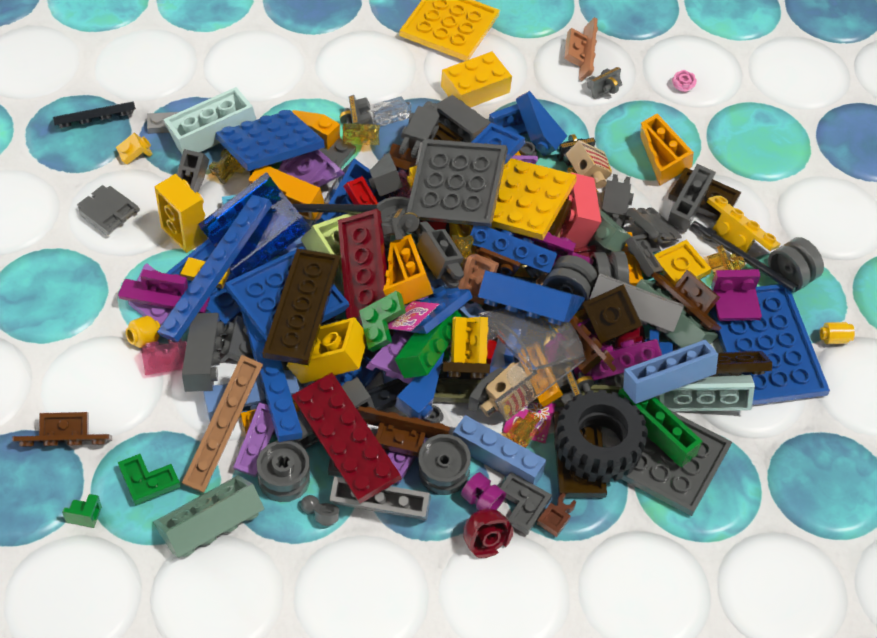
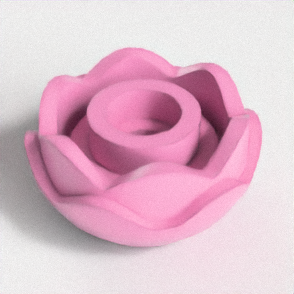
[672,70,697,92]

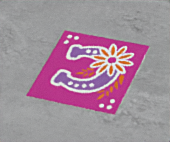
[388,301,439,331]
[503,403,556,444]

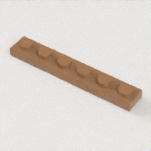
[182,355,263,493]

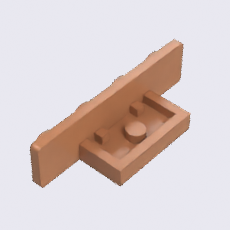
[564,17,598,81]

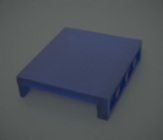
[198,172,311,277]

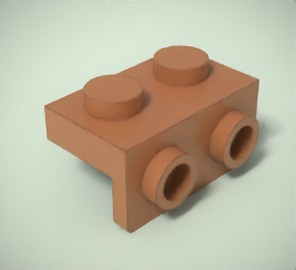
[458,254,499,305]

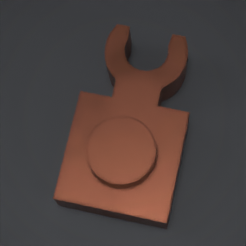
[537,493,576,537]

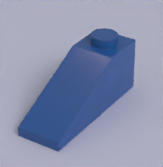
[516,91,567,156]
[395,352,444,419]

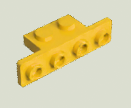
[707,196,781,253]

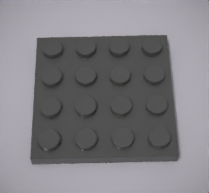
[406,139,508,227]
[622,410,732,516]

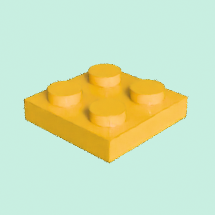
[654,239,712,285]

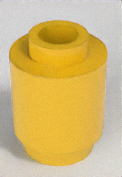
[820,322,855,344]

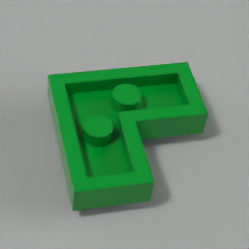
[359,291,406,352]
[118,454,181,505]

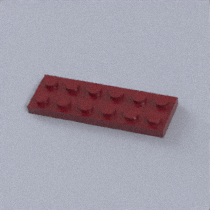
[338,209,393,336]
[291,372,402,504]

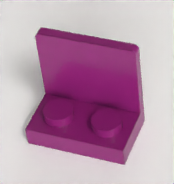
[711,269,762,321]

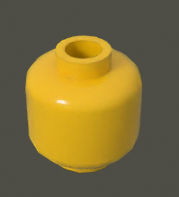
[126,316,161,348]

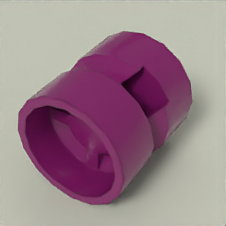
[461,472,506,510]

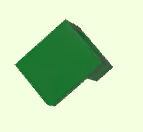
[62,494,102,528]

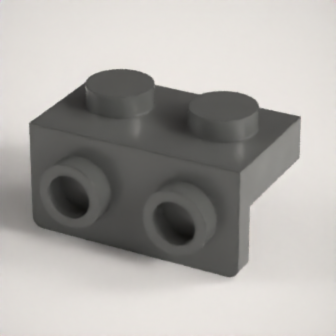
[219,316,254,362]

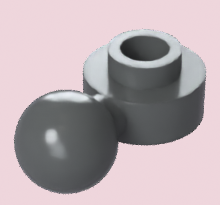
[300,495,339,526]

